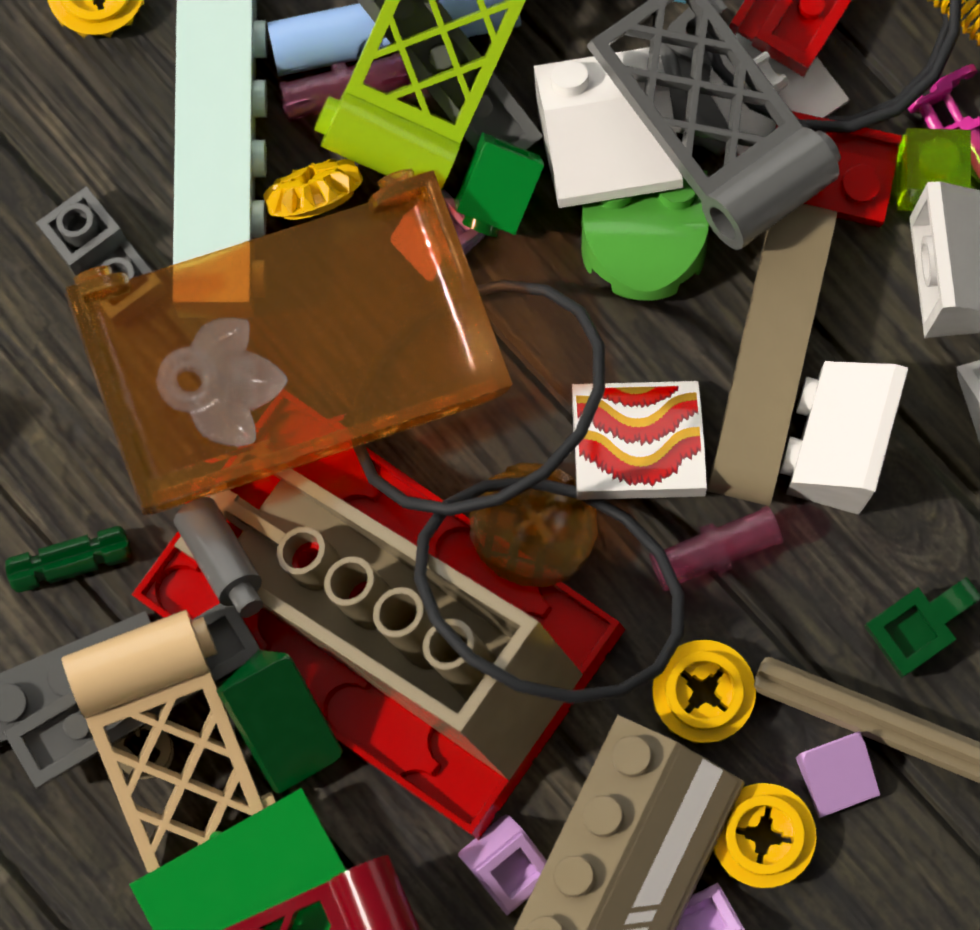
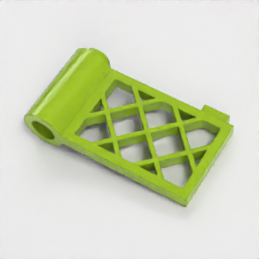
[314,0,526,198]

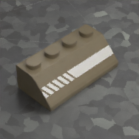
[514,715,745,930]

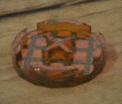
[469,462,598,587]

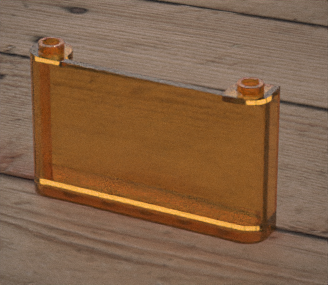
[65,169,513,515]

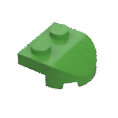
[581,171,709,301]

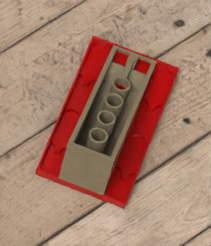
[131,389,626,840]

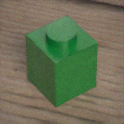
[454,132,544,237]

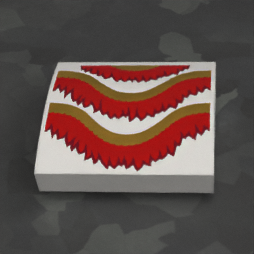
[572,381,707,500]

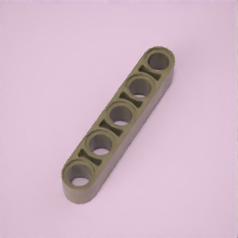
[707,204,837,506]

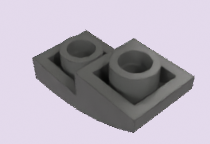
[36,186,167,330]

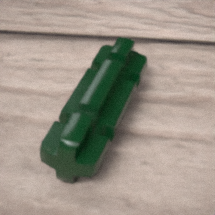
[5,526,132,593]

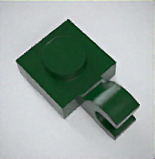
[864,577,980,679]

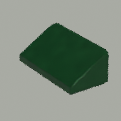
[216,650,344,793]

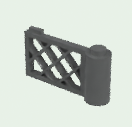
[587,0,841,250]

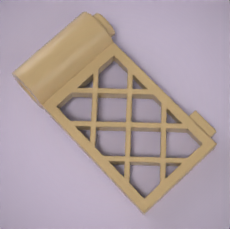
[62,609,276,873]

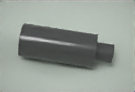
[174,497,263,618]

